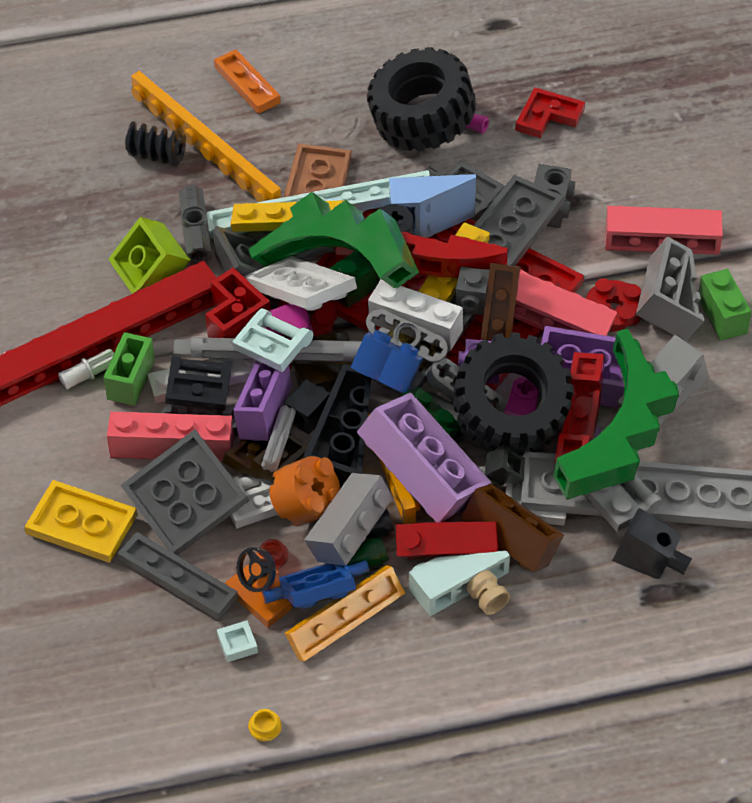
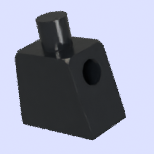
[612,508,692,579]

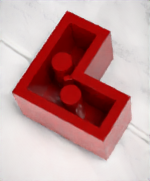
[205,267,270,338]

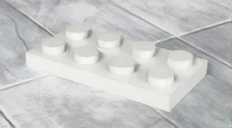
[243,256,357,310]

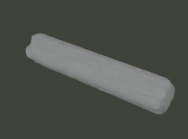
[261,405,296,472]

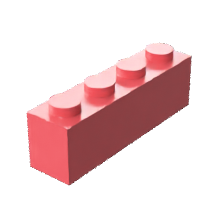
[605,206,723,255]
[514,270,617,336]
[107,411,234,462]

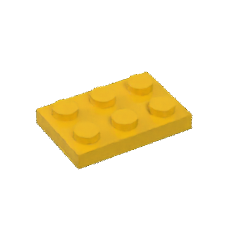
[24,480,138,563]

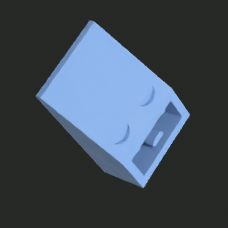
[389,174,476,238]

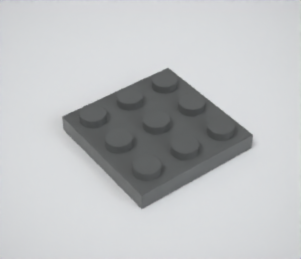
[121,429,250,556]

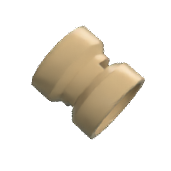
[466,570,510,615]

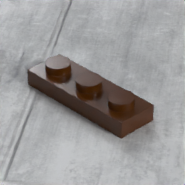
[481,263,521,341]

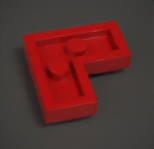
[515,87,586,138]

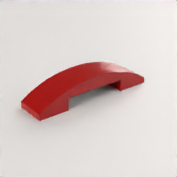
[554,352,605,464]

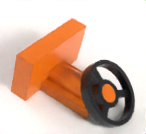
[225,546,292,628]

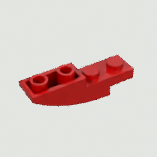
[401,232,508,278]

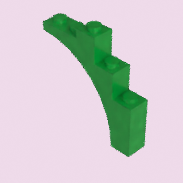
[248,192,419,288]
[553,328,679,500]

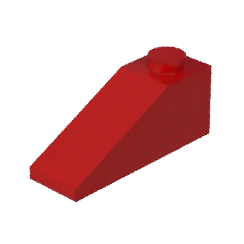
[396,522,499,560]

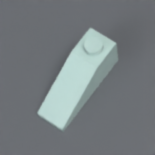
[409,551,510,616]

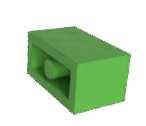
[698,269,752,341]
[104,332,155,406]

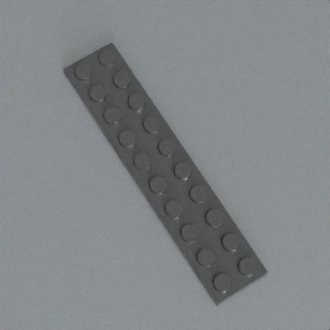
[371,175,564,395]

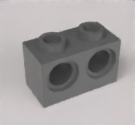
[534,164,576,228]

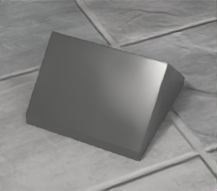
[213,226,265,276]

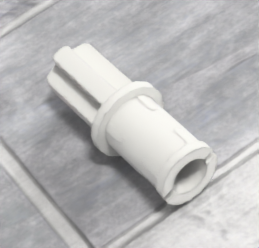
[58,349,114,390]

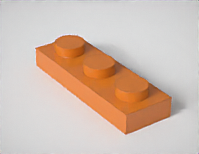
[214,49,281,114]

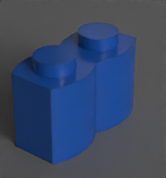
[351,330,424,393]

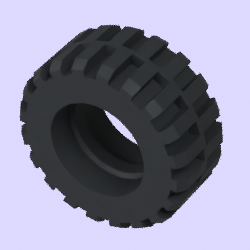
[367,47,476,152]
[453,332,574,455]

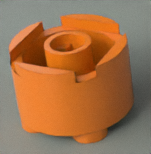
[269,456,340,526]

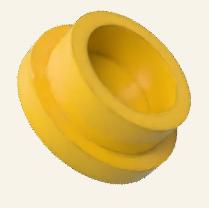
[248,709,282,742]

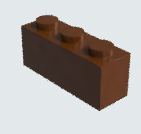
[460,484,564,572]

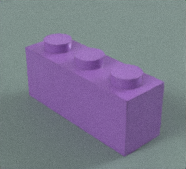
[233,360,292,441]

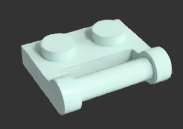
[232,308,313,372]

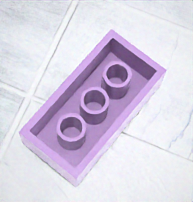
[357,393,492,522]

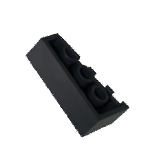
[303,363,371,489]

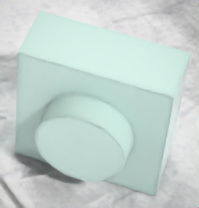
[217,620,258,662]

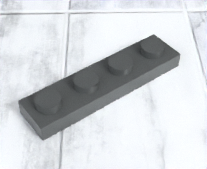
[117,532,238,620]

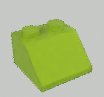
[108,217,190,294]

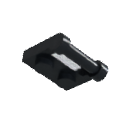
[165,355,232,411]

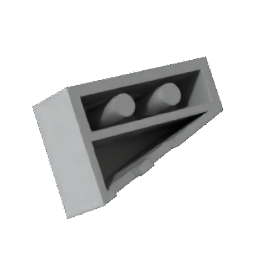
[636,236,704,342]
[617,335,709,425]

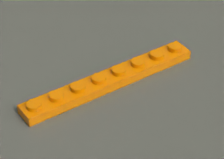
[131,71,281,202]

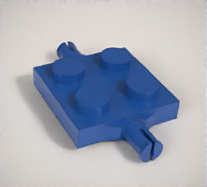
[262,560,369,608]

